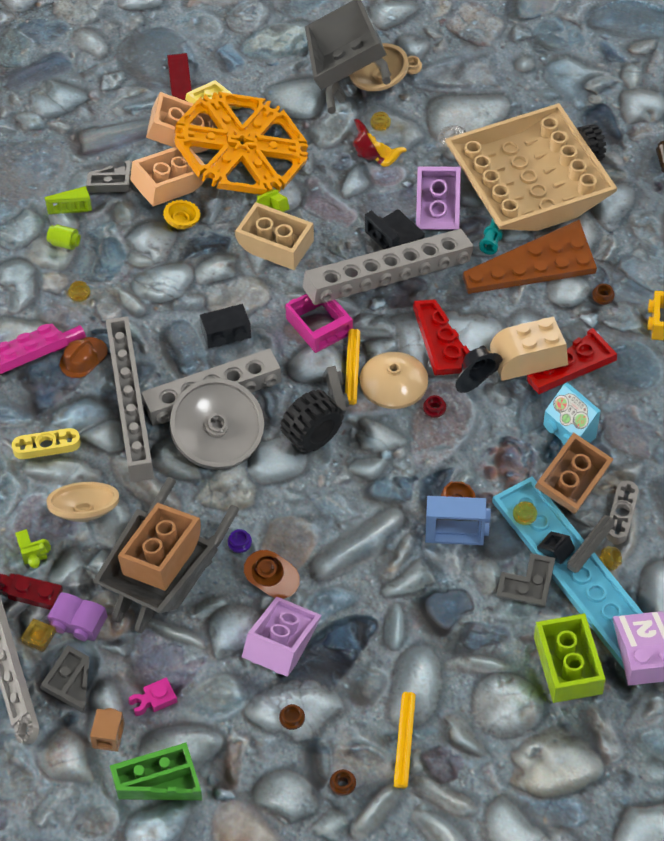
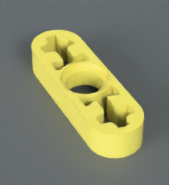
[12,428,81,459]

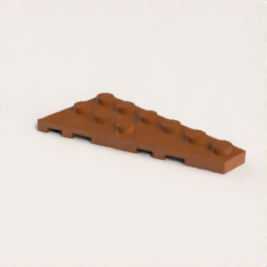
[463,220,597,294]

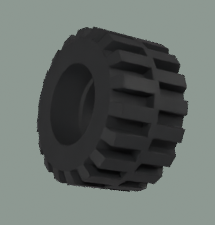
[280,390,344,453]

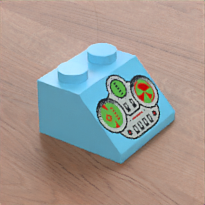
[543,382,601,445]

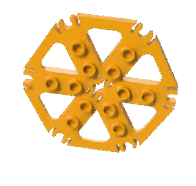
[174,92,308,195]

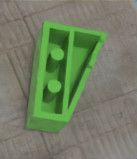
[110,742,202,801]

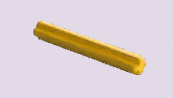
[345,329,360,405]
[394,692,416,789]

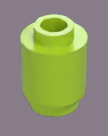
[47,224,81,250]

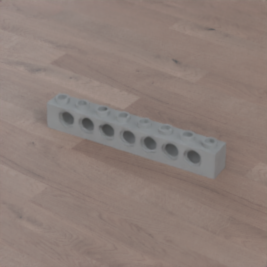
[303,229,473,305]
[106,316,154,482]

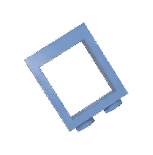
[425,496,491,545]

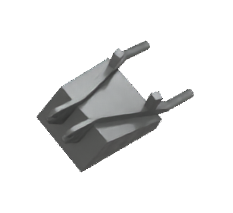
[305,0,391,114]
[93,477,239,633]

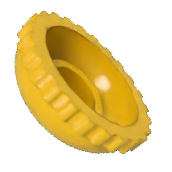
[163,200,201,230]

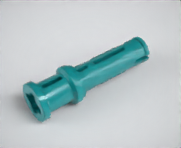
[479,218,503,255]

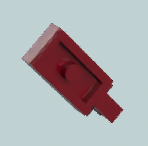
[0,573,63,610]

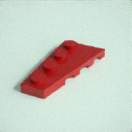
[413,299,470,376]
[527,328,617,394]

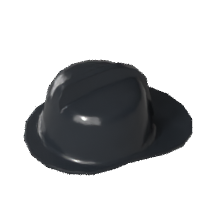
[455,345,503,393]

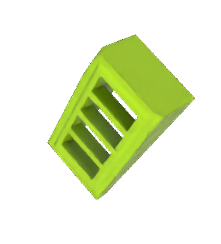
[44,186,92,214]

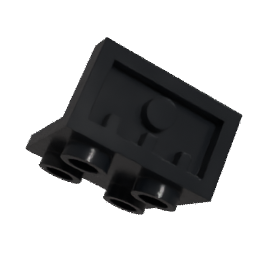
[365,209,425,249]

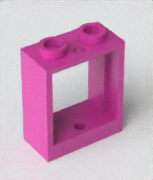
[285,293,353,353]

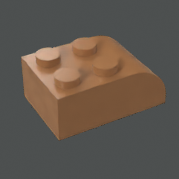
[535,433,613,514]
[118,503,201,591]

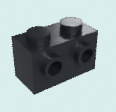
[199,304,251,349]

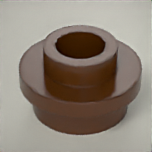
[592,283,615,305]
[330,769,356,796]

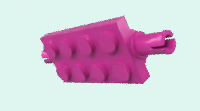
[0,324,86,374]

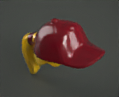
[353,119,407,167]

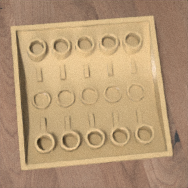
[445,103,617,231]

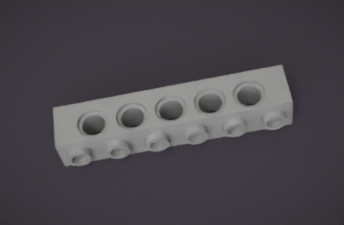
[141,348,281,426]

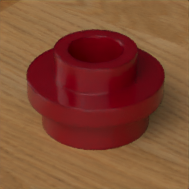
[423,395,446,418]

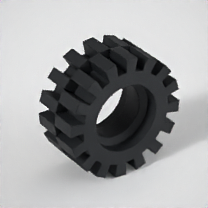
[577,124,606,162]

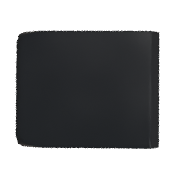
[537,531,575,564]

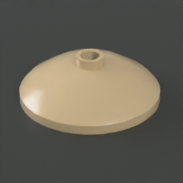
[349,43,409,92]
[360,352,428,409]
[46,482,119,522]

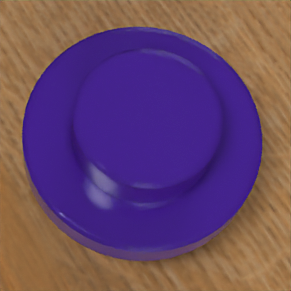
[228,529,252,553]

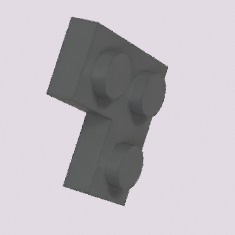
[496,553,555,608]

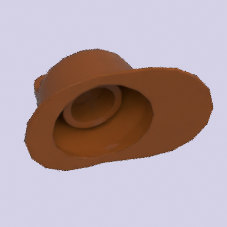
[60,337,108,378]
[244,550,300,599]

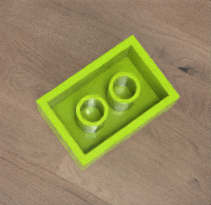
[534,613,606,703]

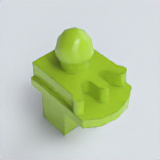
[256,189,290,212]
[15,529,51,569]

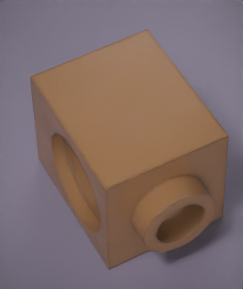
[90,708,125,752]

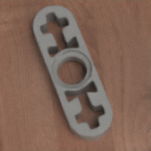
[606,481,639,544]

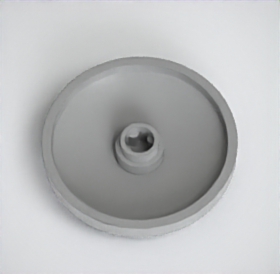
[170,378,264,470]

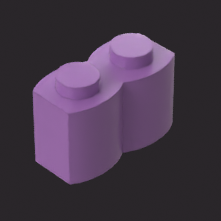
[47,592,108,641]

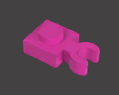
[128,677,177,716]

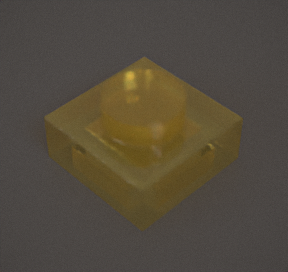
[21,618,56,652]

